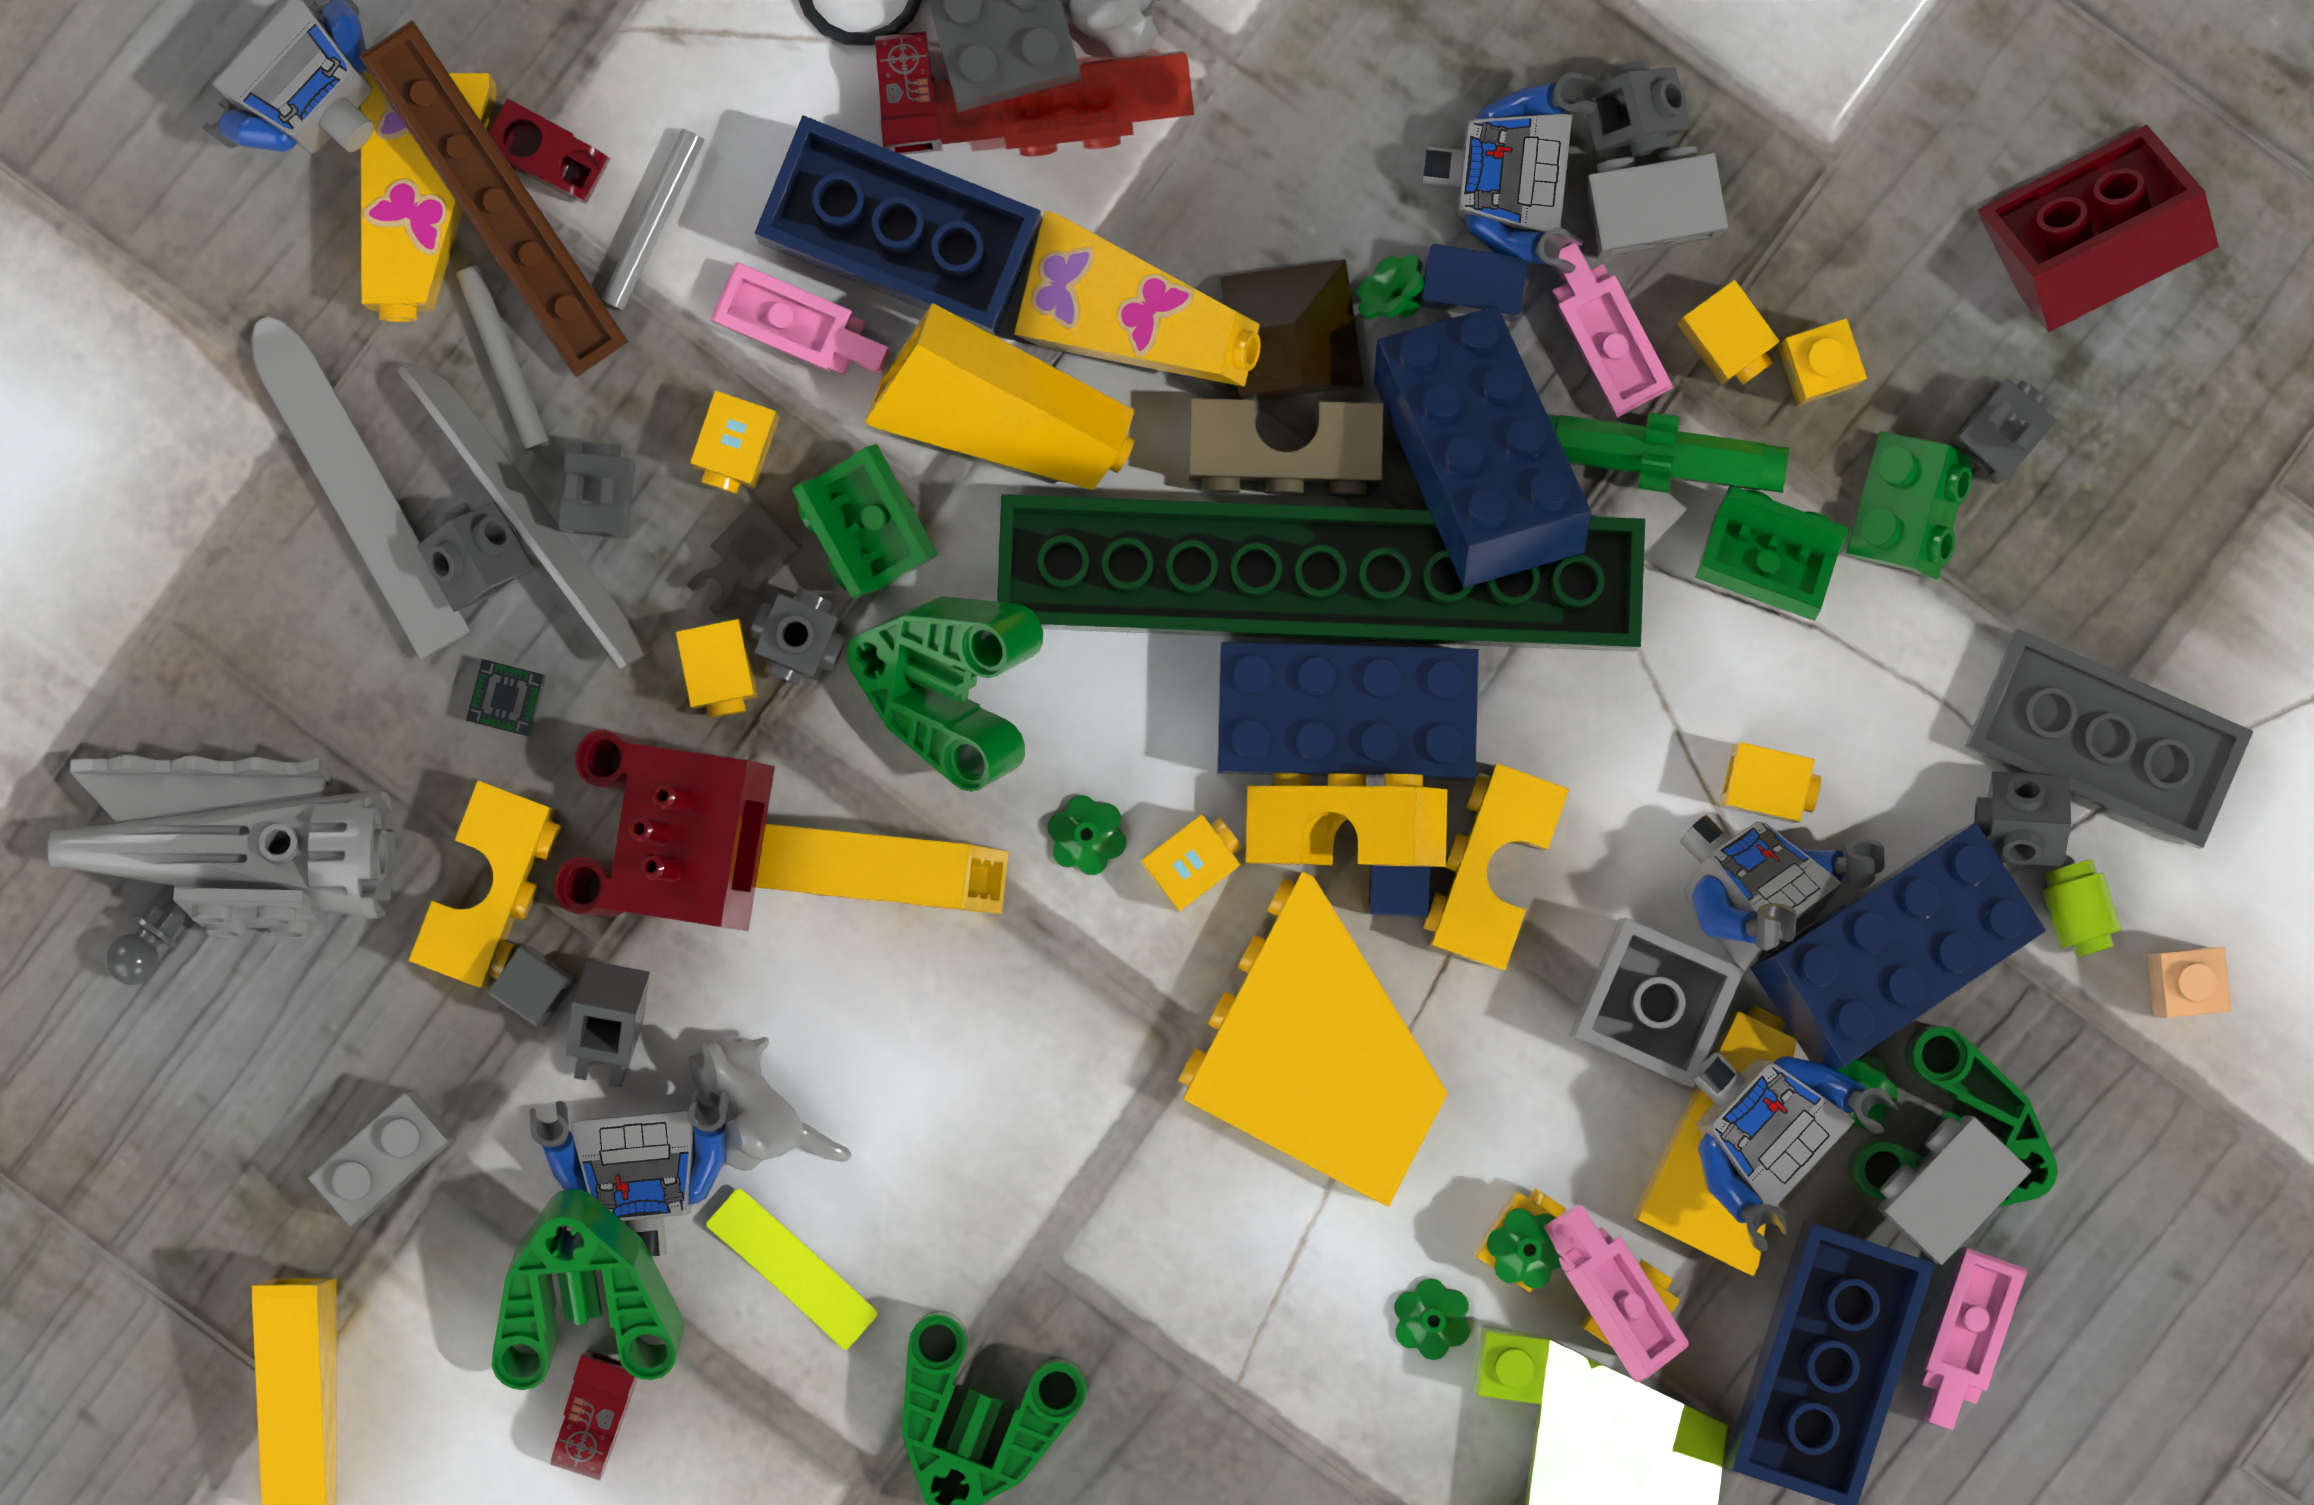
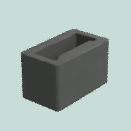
[488,946,578,1027]

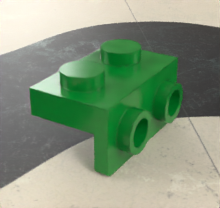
[1846,431,1972,580]
[792,444,938,599]
[1695,486,1849,621]

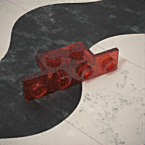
[935,51,1194,157]

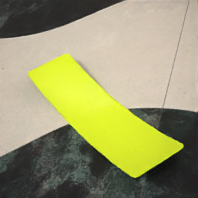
[706,1188,878,1350]

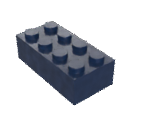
[754,115,1042,336]
[1373,305,1591,588]
[1217,642,1479,780]
[1750,822,2046,1070]
[1724,1220,1936,1505]

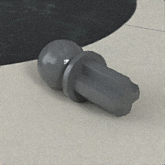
[106,884,189,985]

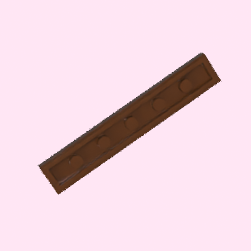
[358,20,629,378]

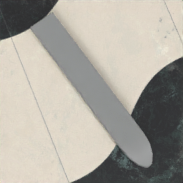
[251,316,471,660]
[396,363,652,669]

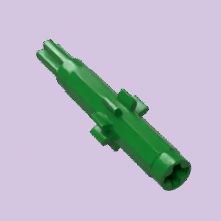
[1547,412,1789,493]

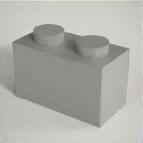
[1584,146,1728,258]
[308,1091,457,1227]
[1877,1115,2031,1265]

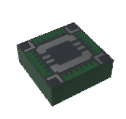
[466,659,546,737]

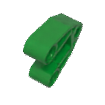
[847,596,1043,792]
[1848,1025,2058,1208]
[491,1188,684,1390]
[902,1311,1087,1505]

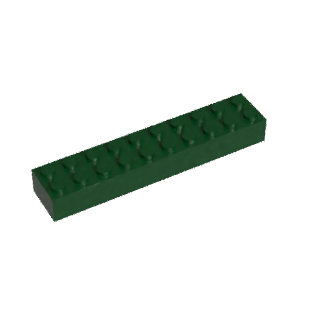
[997,494,1645,652]

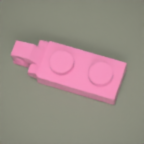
[1552,243,1674,419]
[710,262,891,375]
[1544,1204,1689,1383]
[1920,1247,2027,1430]

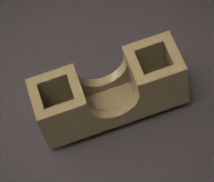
[1189,398,1384,497]

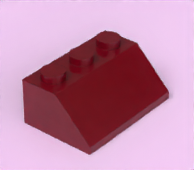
[1978,124,2219,332]

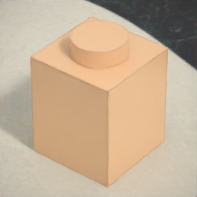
[2146,947,2232,1018]

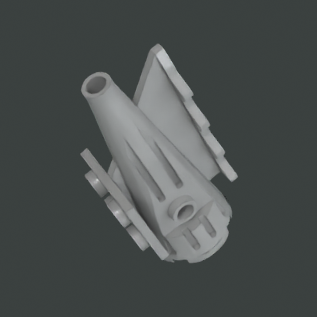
[48,755,396,939]

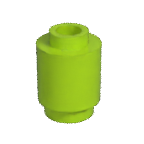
[2042,859,2122,958]

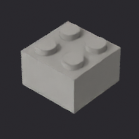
[1569,918,1744,1088]

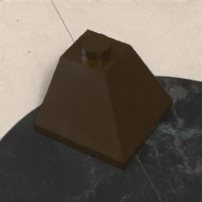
[1220,259,1364,401]

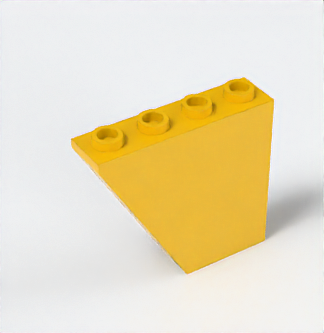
[1178,871,1448,1207]

